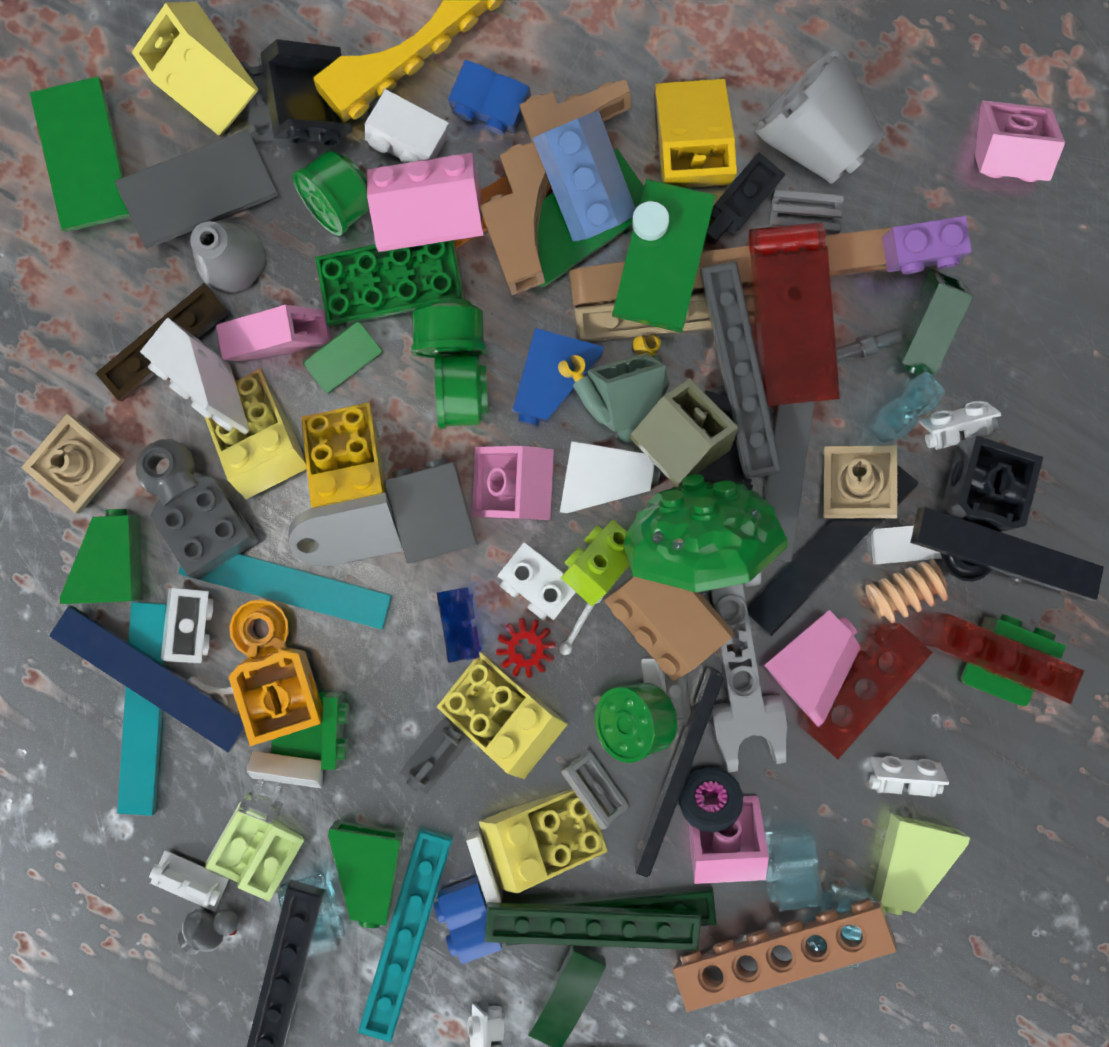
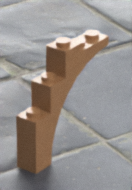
[479,79,631,295]

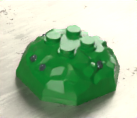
[624,474,788,593]

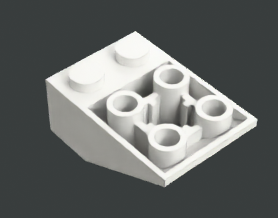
[140,318,249,434]

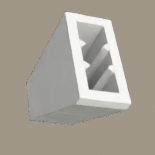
[560,441,660,514]

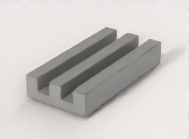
[769,189,844,234]
[561,749,631,830]

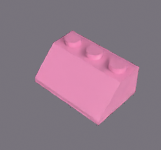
[367,153,484,252]

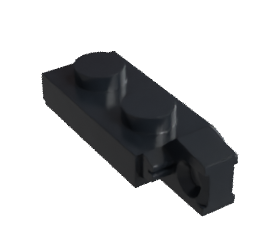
[705,152,786,245]

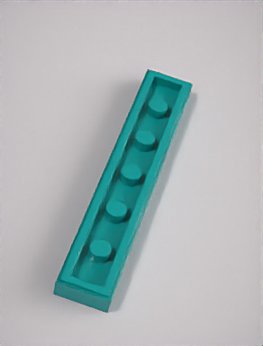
[178,554,393,630]
[117,602,167,816]
[357,827,453,1043]

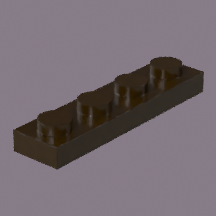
[95,283,230,402]

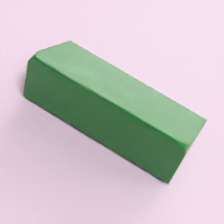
[302,321,383,394]

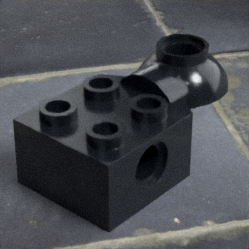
[940,435,1044,582]

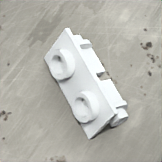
[919,401,1001,450]
[869,756,949,797]
[149,850,229,912]
[467,1003,505,1047]

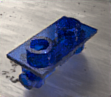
[436,587,482,663]

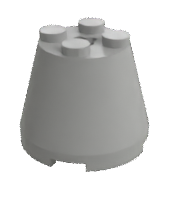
[755,49,885,184]

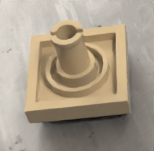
[21,414,125,513]
[824,445,897,518]

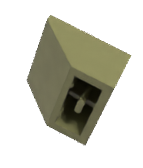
[630,378,739,488]

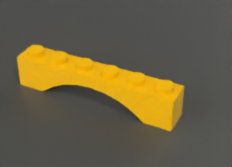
[313,0,504,123]

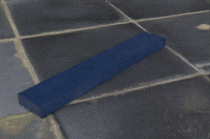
[49,606,245,753]

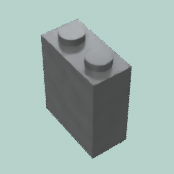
[384,458,478,564]

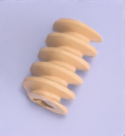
[865,558,948,623]

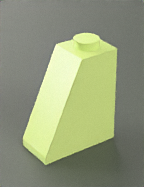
[872,813,970,915]

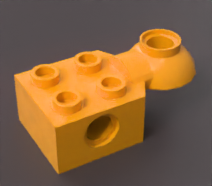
[228,599,323,746]

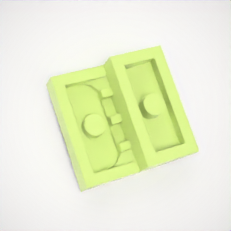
[205,802,304,902]

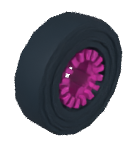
[679,767,743,833]

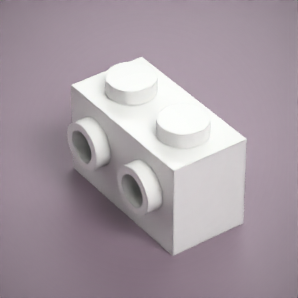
[365,89,449,164]
[498,542,576,620]
[161,588,213,663]

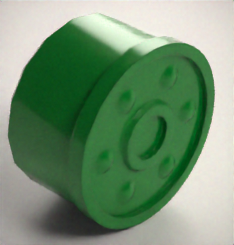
[292,151,370,236]
[411,298,486,359]
[434,353,488,429]
[595,683,678,763]

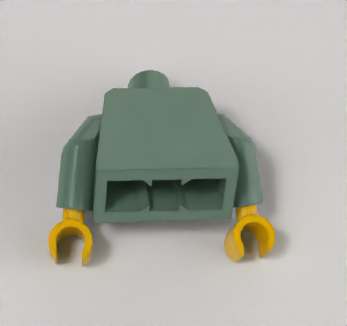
[558,334,669,443]

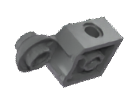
[136,439,259,580]

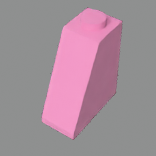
[216,305,332,362]
[764,610,861,727]

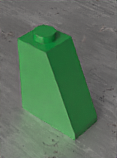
[60,509,143,604]
[328,821,404,928]

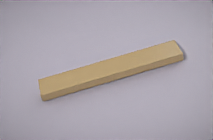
[575,284,788,343]

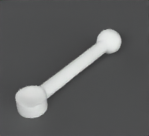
[559,597,603,655]

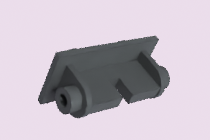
[399,717,471,794]

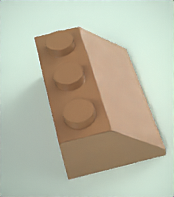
[604,575,736,681]

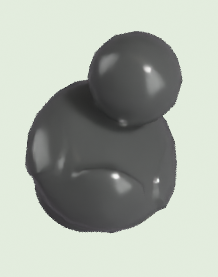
[178,909,239,955]

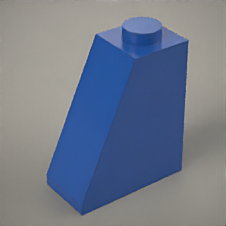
[512,328,604,427]

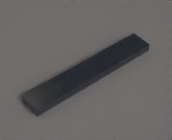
[747,464,918,637]
[910,507,1104,601]
[634,667,724,878]
[247,880,325,1047]

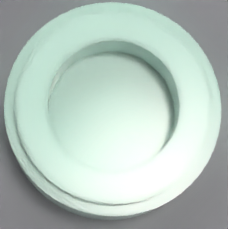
[632,201,669,241]

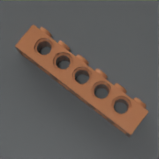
[672,899,897,1012]

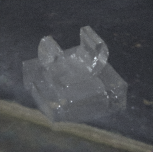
[238,779,284,824]

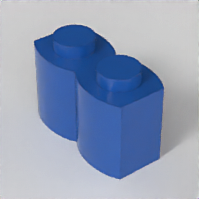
[448,60,531,135]
[434,876,502,964]

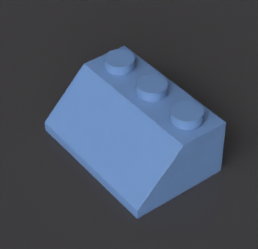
[532,110,636,241]

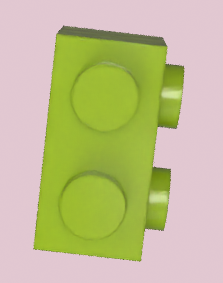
[560,519,629,606]

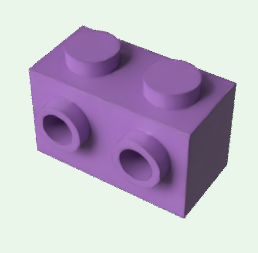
[882,216,972,274]

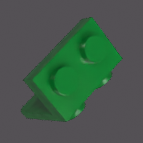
[961,614,1066,706]
[271,692,349,770]

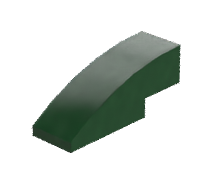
[528,946,606,1047]

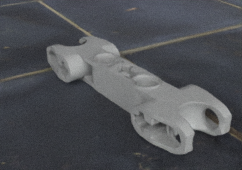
[700,573,788,773]

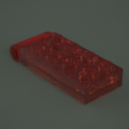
[748,222,840,406]

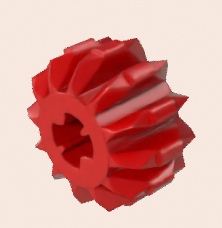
[496,618,556,678]

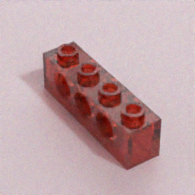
[923,612,1084,704]
[799,622,933,760]

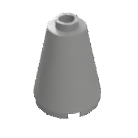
[191,221,266,293]

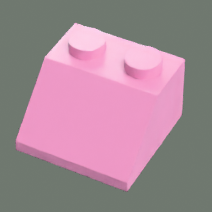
[975,100,1065,182]
[471,446,554,520]
[689,795,769,884]

